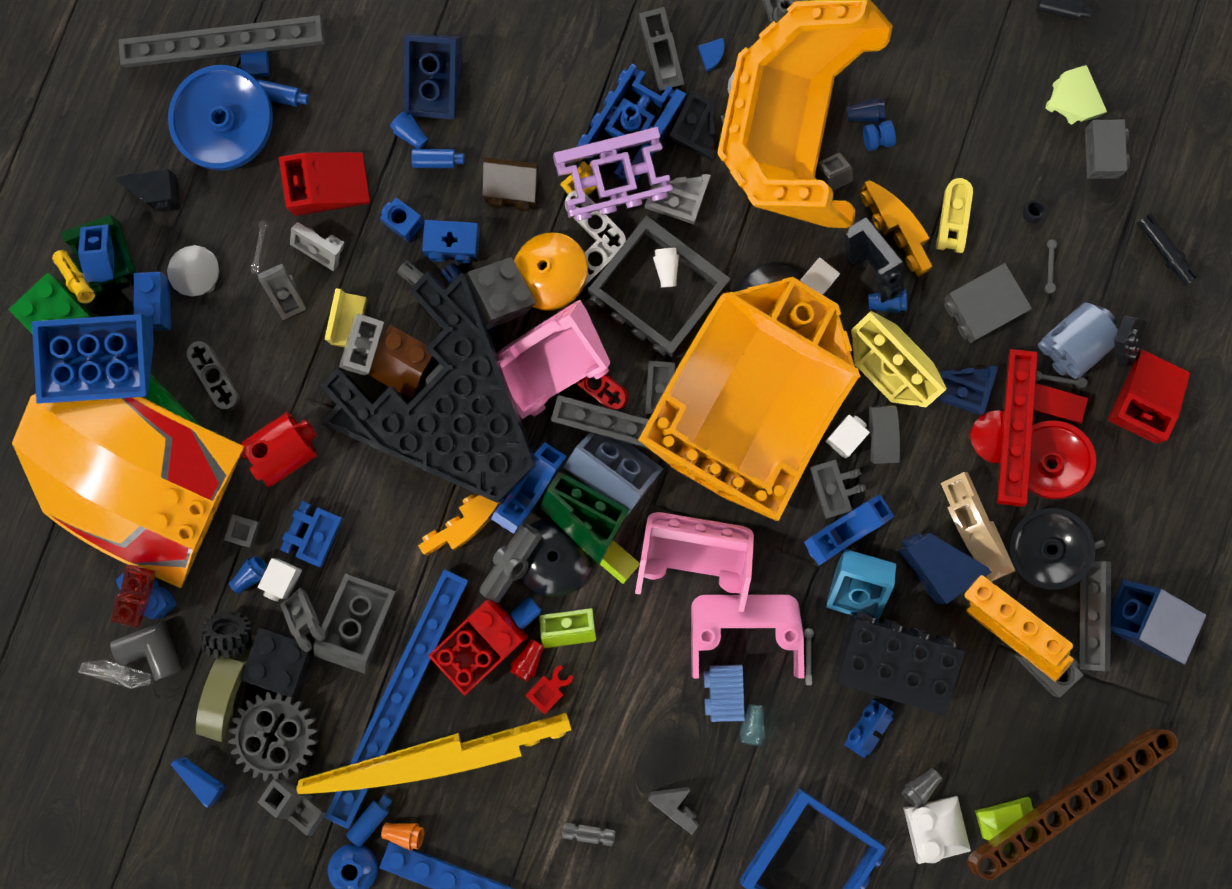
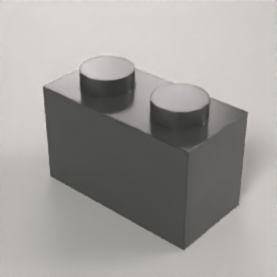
[1085,119,1130,179]

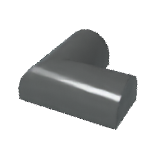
[110,621,183,681]

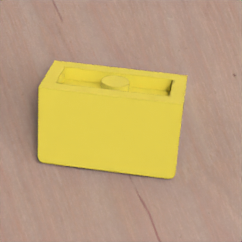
[325,288,368,347]

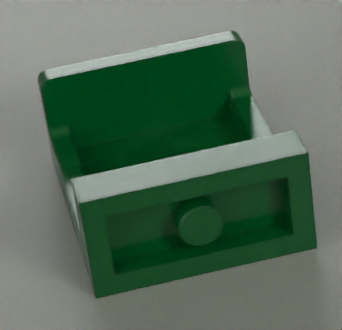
[61,215,137,297]

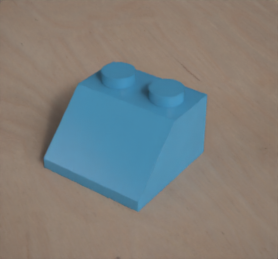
[826,549,896,621]

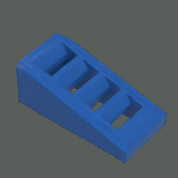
[171,757,226,808]

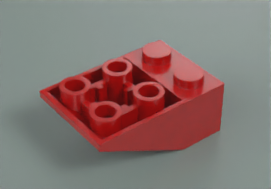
[279,152,371,216]
[1107,349,1190,444]
[428,599,529,696]

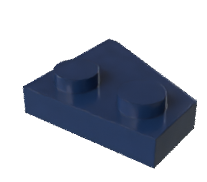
[935,366,998,416]

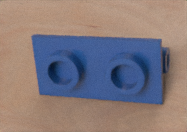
[844,699,894,759]

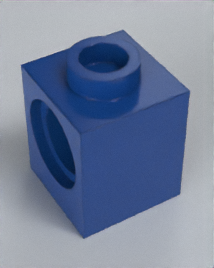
[380,198,424,243]

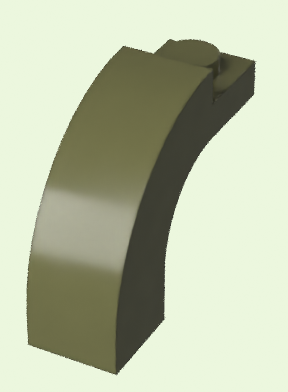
[196,647,252,742]

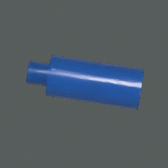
[258,80,309,107]
[411,149,465,168]
[346,794,392,847]

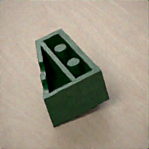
[540,472,630,565]

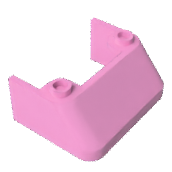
[635,512,754,612]
[691,595,804,678]

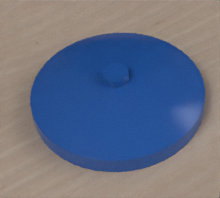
[168,65,273,171]

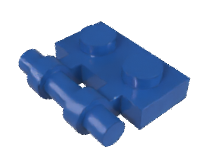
[280,501,343,567]

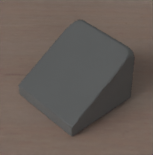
[817,152,853,190]

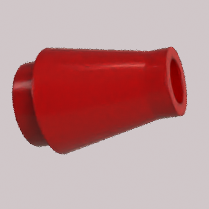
[510,639,544,682]

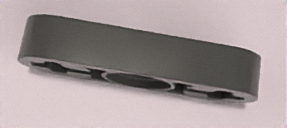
[187,341,240,411]

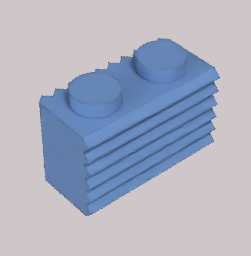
[704,664,745,722]

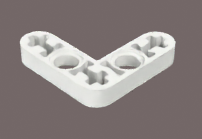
[565,191,626,287]

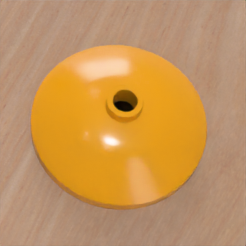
[514,232,588,310]

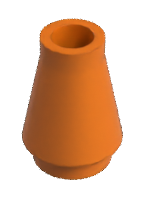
[381,822,424,851]

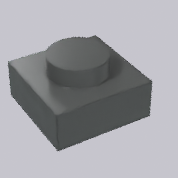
[224,515,260,548]

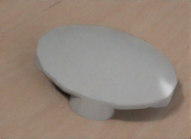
[167,245,219,297]

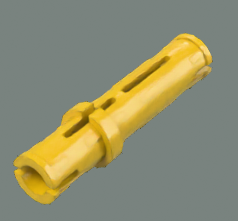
[52,250,95,303]

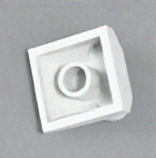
[904,796,971,864]

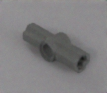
[480,523,542,603]

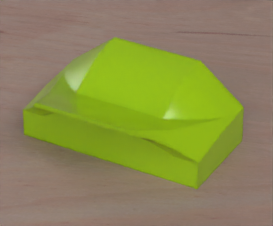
[975,797,1033,852]

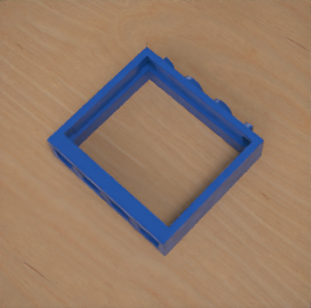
[740,788,886,889]

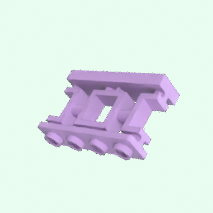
[553,127,673,221]

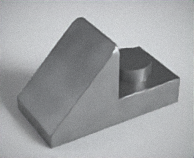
[258,264,307,320]
[648,787,698,835]

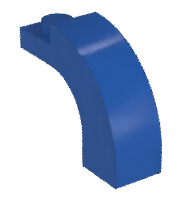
[491,442,567,534]
[804,494,894,566]

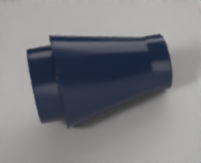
[847,97,885,124]

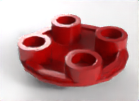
[969,410,1004,464]

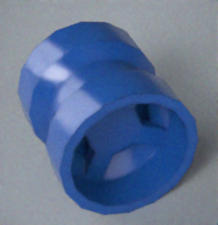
[863,120,896,151]

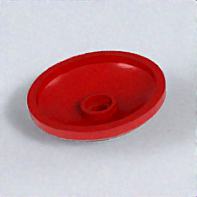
[1028,421,1096,499]

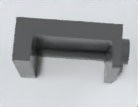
[944,263,1032,343]

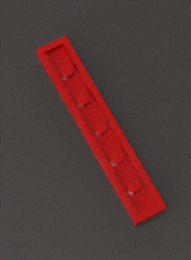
[997,349,1038,507]

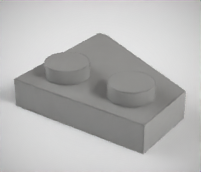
[645,174,711,224]

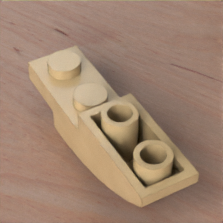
[941,472,1015,582]

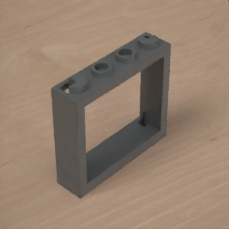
[588,215,730,358]

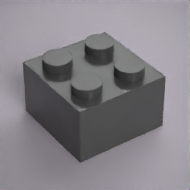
[466,257,536,329]

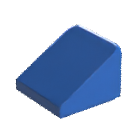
[510,597,542,629]

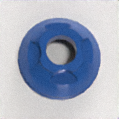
[328,843,378,889]

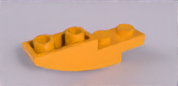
[860,180,932,277]
[418,493,504,555]

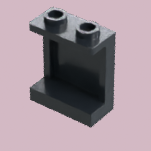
[843,218,904,303]

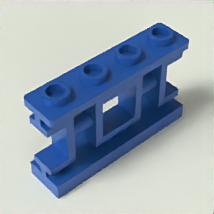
[577,64,686,185]

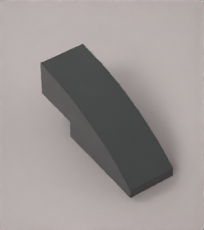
[638,7,684,91]

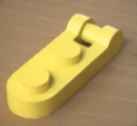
[936,178,973,253]

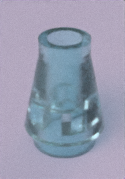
[738,705,765,746]

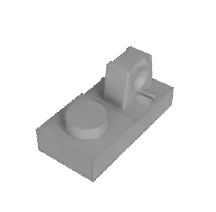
[290,222,344,271]

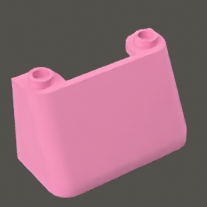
[497,300,610,419]

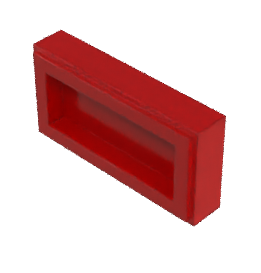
[1033,383,1088,425]

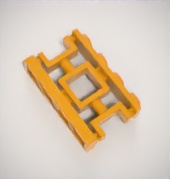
[964,576,1074,682]

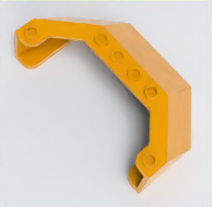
[717,0,893,228]

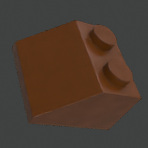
[367,324,437,400]

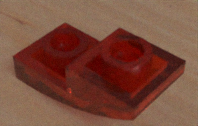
[111,564,156,628]

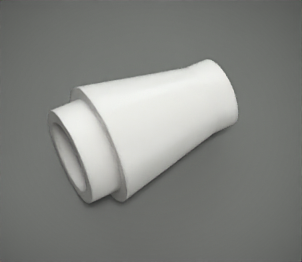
[653,248,679,287]

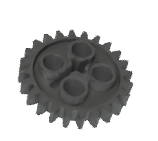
[228,691,319,781]

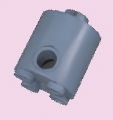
[1038,302,1118,379]

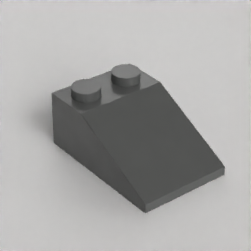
[314,574,396,674]

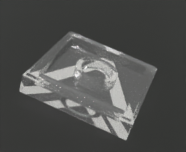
[78,660,152,688]

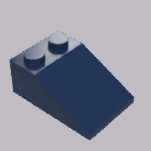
[403,33,462,119]

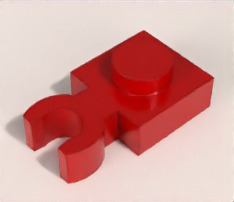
[525,665,573,715]

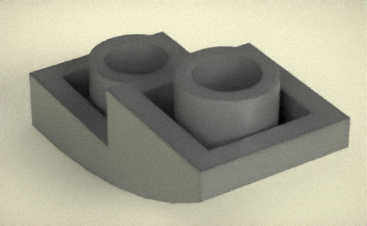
[868,406,900,464]

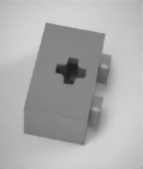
[339,314,384,375]

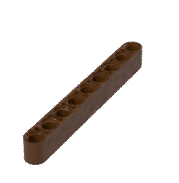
[967,728,1178,880]

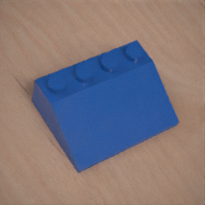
[32,314,154,404]

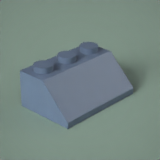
[564,432,664,516]

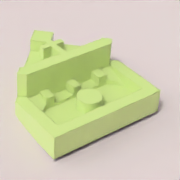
[1045,65,1107,124]

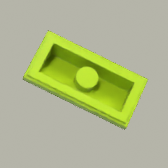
[539,608,596,648]

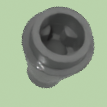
[902,768,943,808]

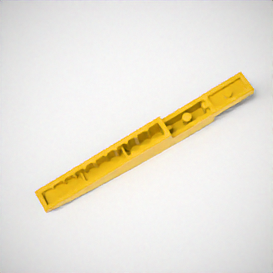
[297,713,571,794]

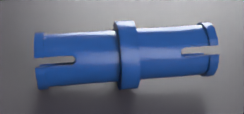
[621,103,641,135]

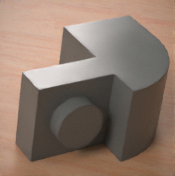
[257,779,327,836]

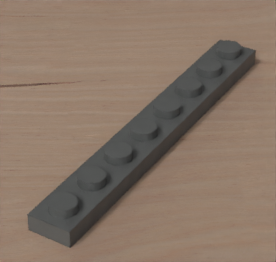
[118,15,325,68]

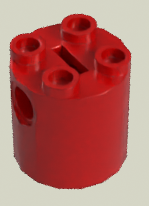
[240,412,318,487]

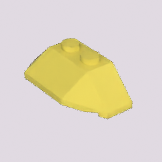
[851,311,947,407]

